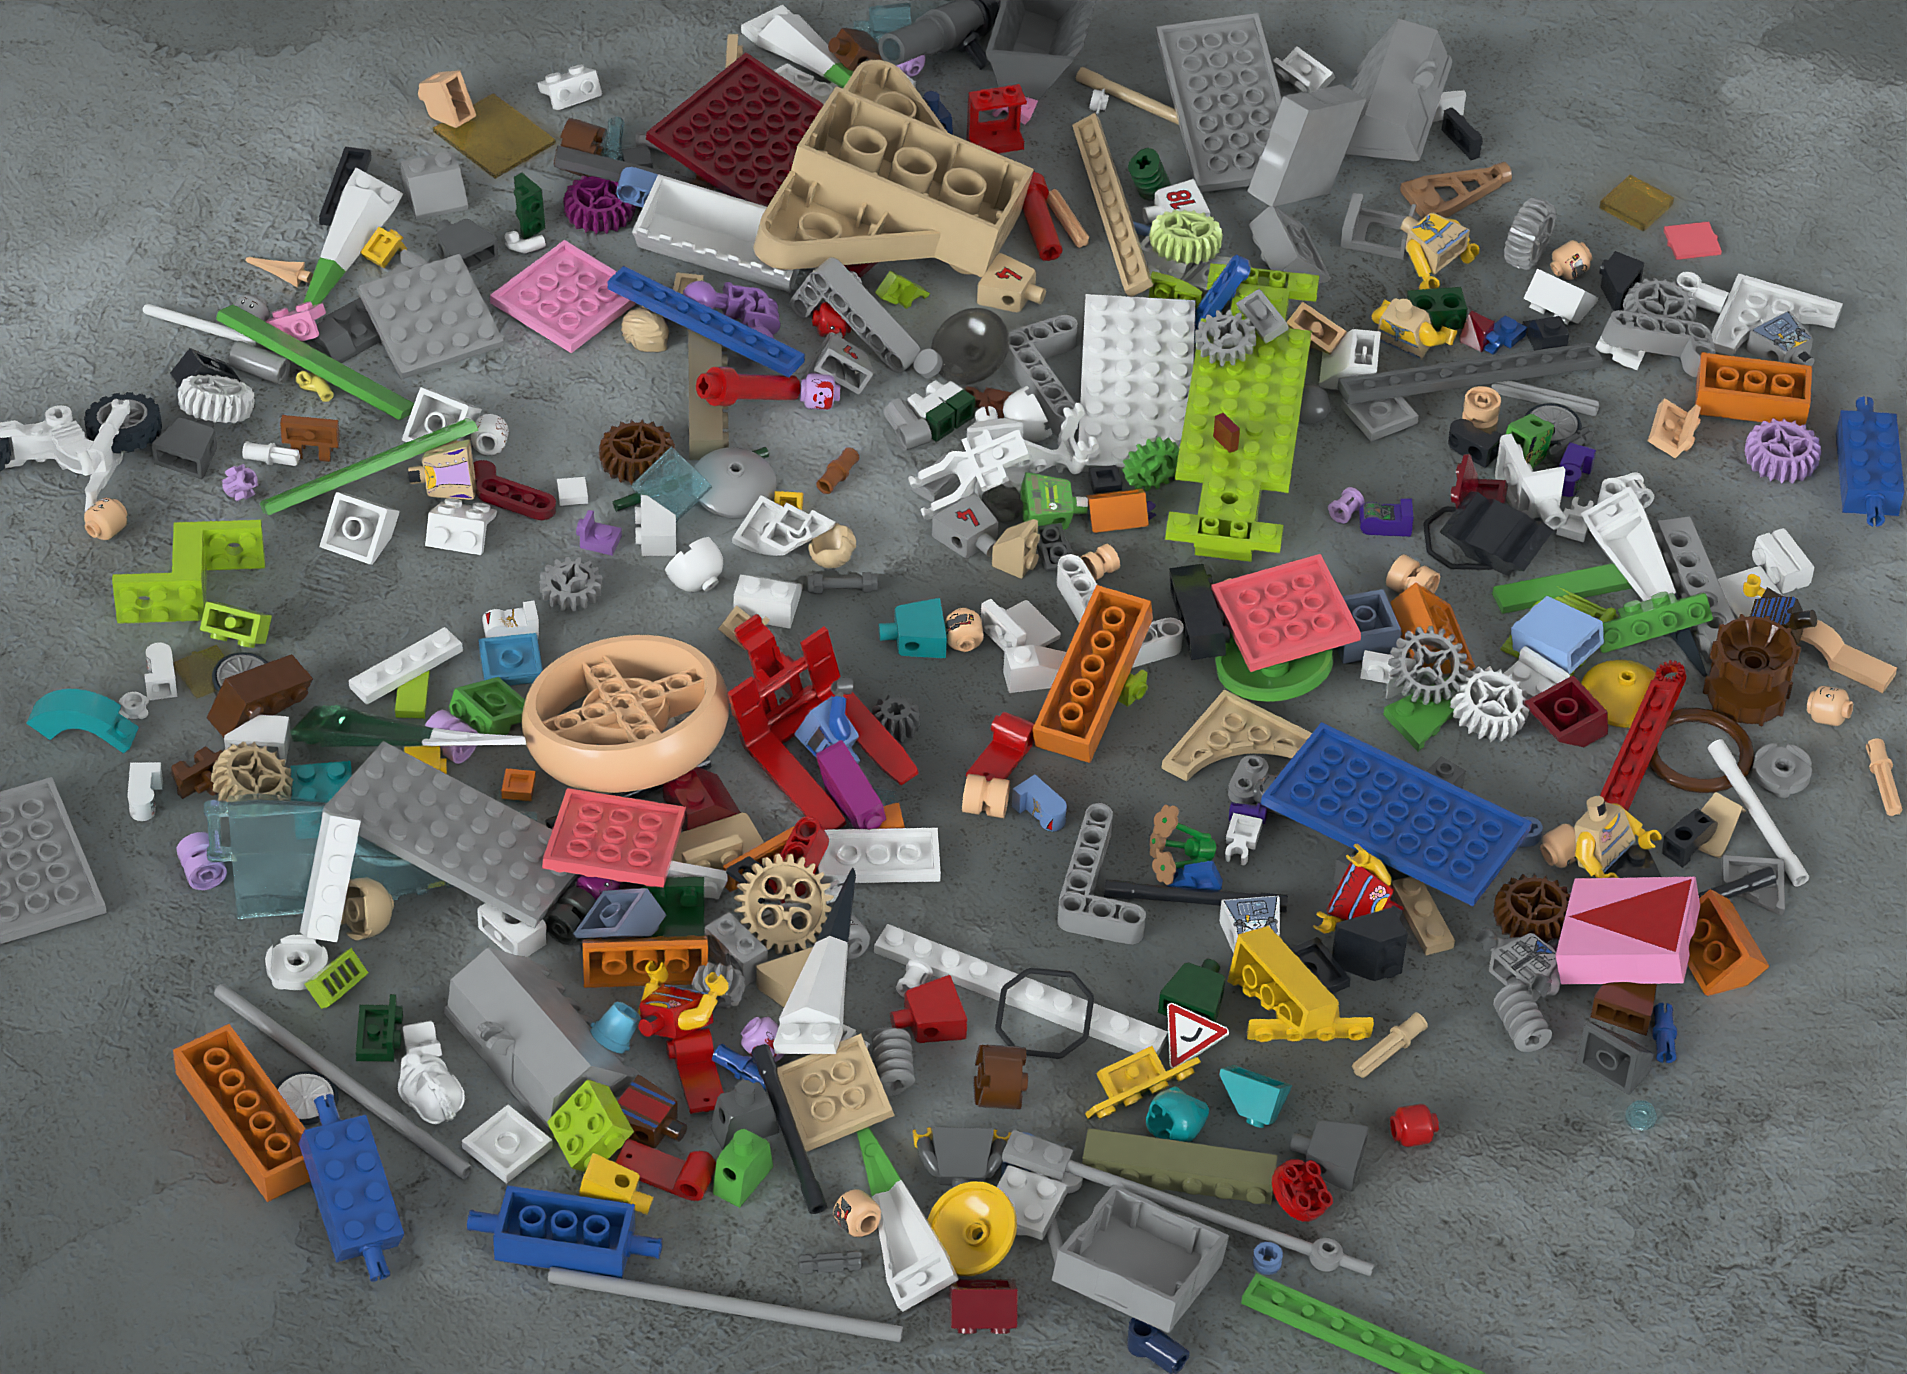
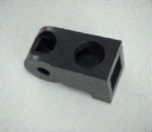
[1448,419,1502,468]
[1662,808,1718,868]

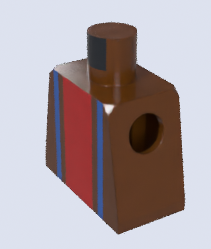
[617,1075,687,1148]

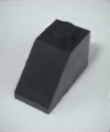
[1599,251,1645,311]
[1522,316,1569,351]
[170,348,241,390]

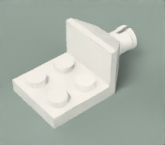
[967,406,1029,503]
[1495,434,1565,530]

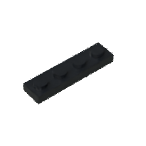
[319,146,372,226]

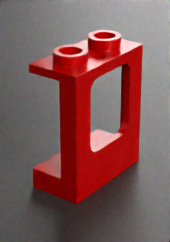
[966,84,1027,154]

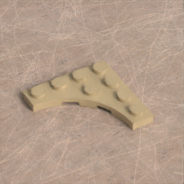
[1162,690,1312,781]

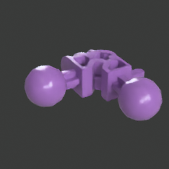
[683,280,780,339]

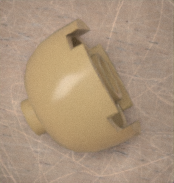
[341,877,394,940]

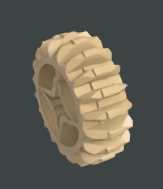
[211,741,293,819]

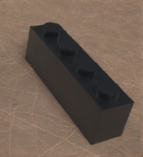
[1169,564,1230,660]

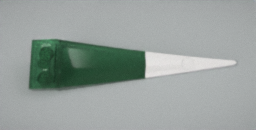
[290,705,526,747]

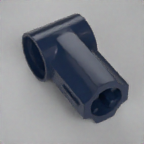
[1127,1317,1190,1374]

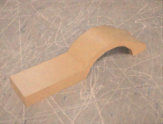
[1800,620,1897,693]

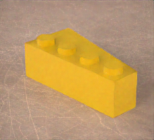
[1227,926,1339,1035]

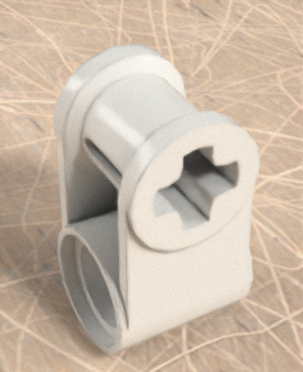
[1597,472,1654,508]

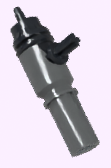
[878,0,1001,70]

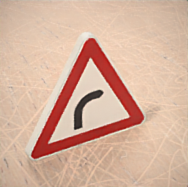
[1167,1003,1229,1069]

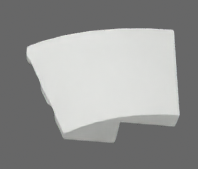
[732,495,835,556]

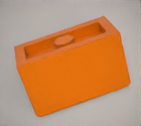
[1086,489,1149,533]

